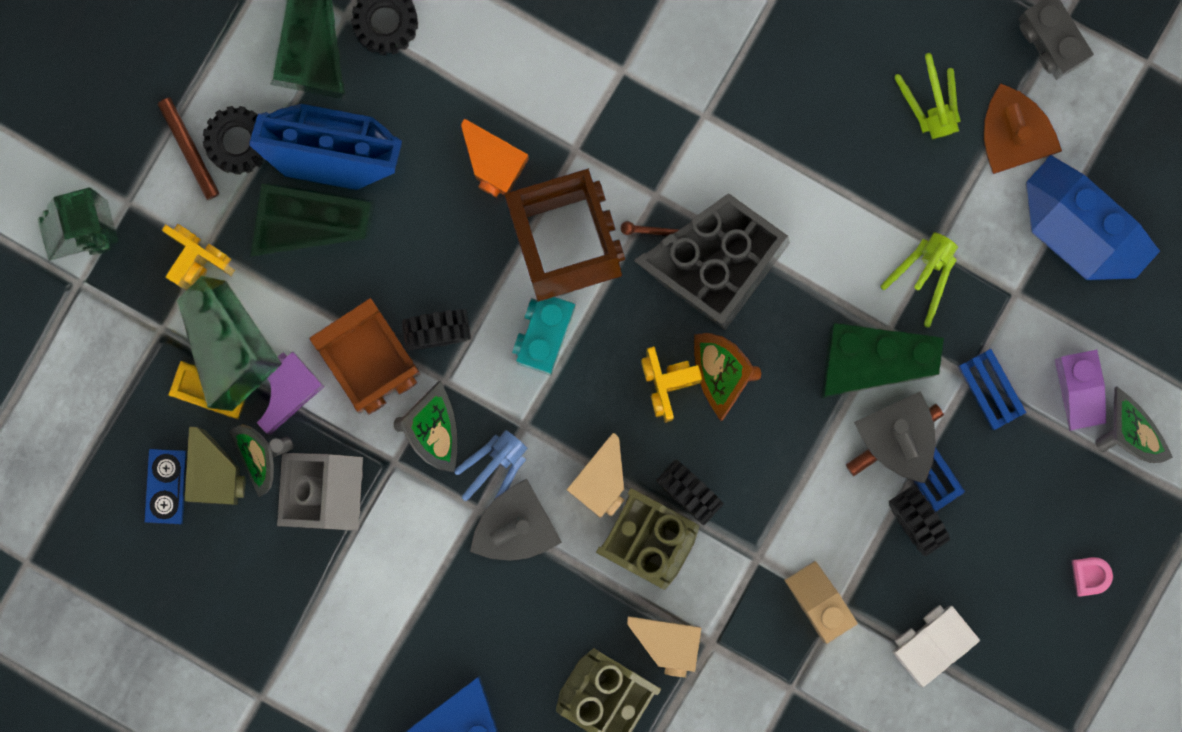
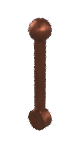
[620,221,679,236]

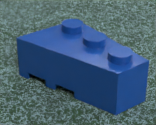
[405,675,498,732]

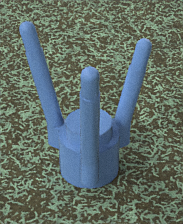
[454,430,528,501]

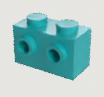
[512,297,576,376]

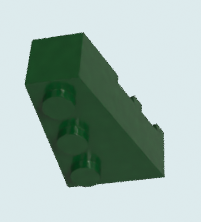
[821,323,944,398]

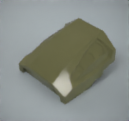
[596,488,700,590]
[556,648,661,732]

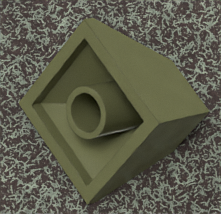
[185,427,246,505]

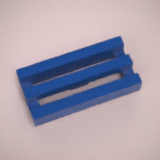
[958,349,1027,430]
[912,447,965,512]

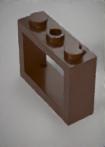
[504,168,625,302]

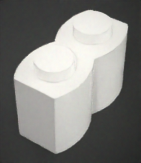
[892,605,980,687]

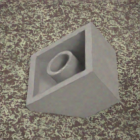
[277,453,363,531]

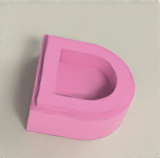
[1072,557,1113,597]

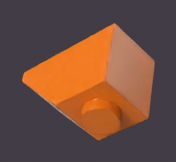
[461,119,529,198]

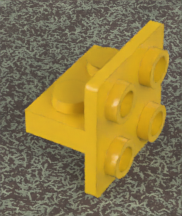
[161,223,235,292]
[641,346,702,423]

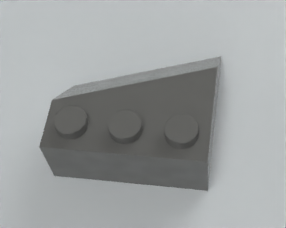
[634,193,790,330]

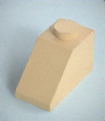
[567,433,625,518]
[784,561,858,644]
[627,616,701,678]

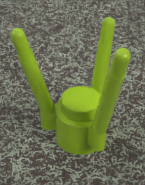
[894,53,961,139]
[881,232,958,328]

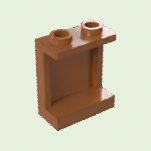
[309,298,421,415]

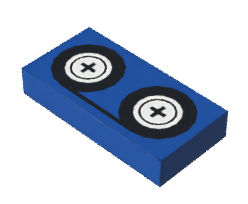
[145,449,187,524]

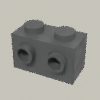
[1018,0,1094,80]

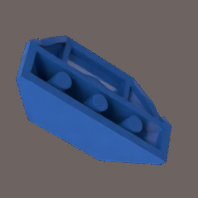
[250,104,402,190]
[1026,155,1160,280]

